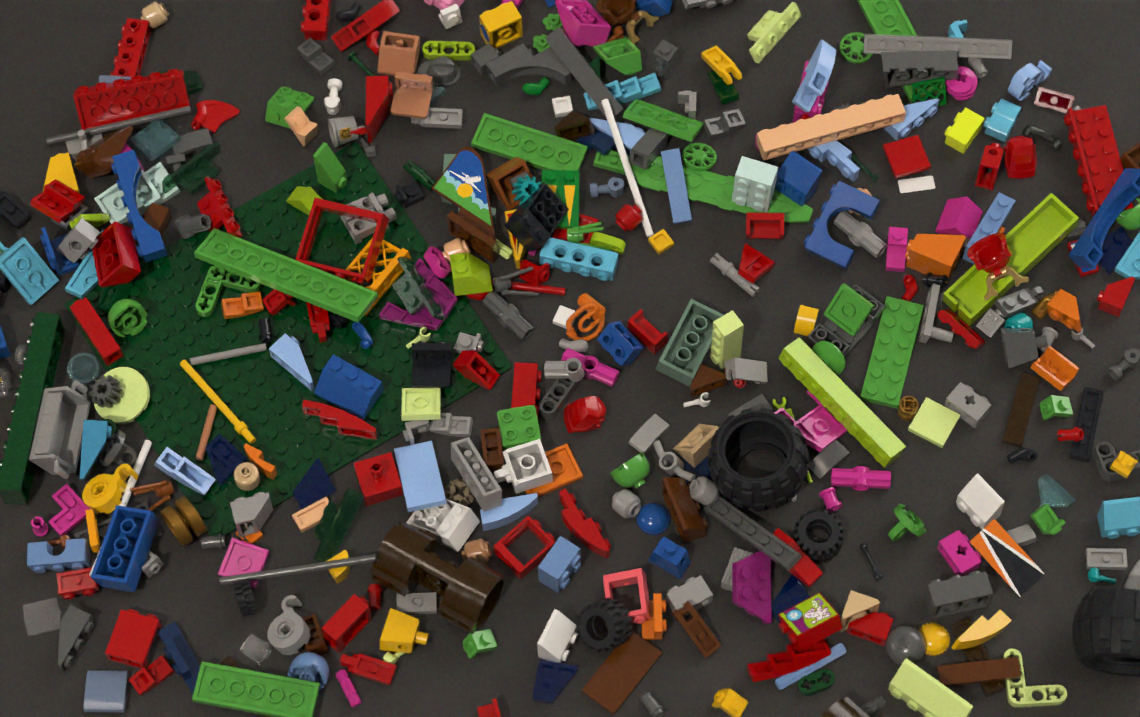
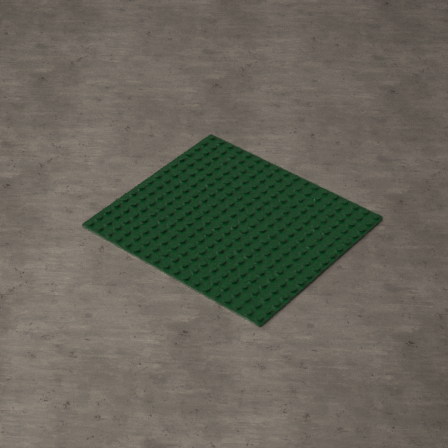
[65,143,511,536]

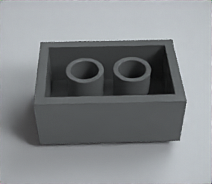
[924,571,993,620]

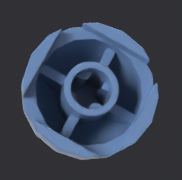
[288,652,329,690]

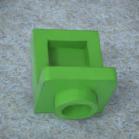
[1039,395,1073,420]
[1030,504,1066,535]
[462,629,498,659]

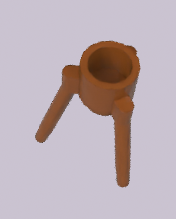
[130,479,174,511]

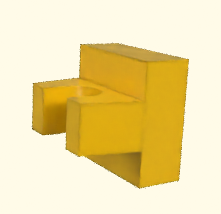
[1110,451,1138,479]

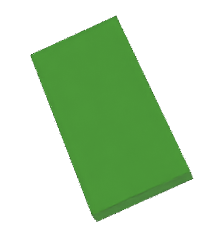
[623,99,703,142]

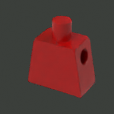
[975,143,1004,190]

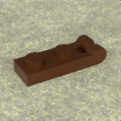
[672,601,721,658]

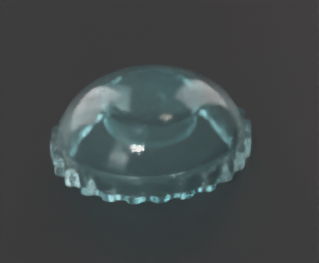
[67,352,100,384]

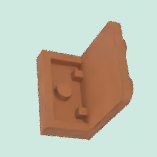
[391,72,433,119]

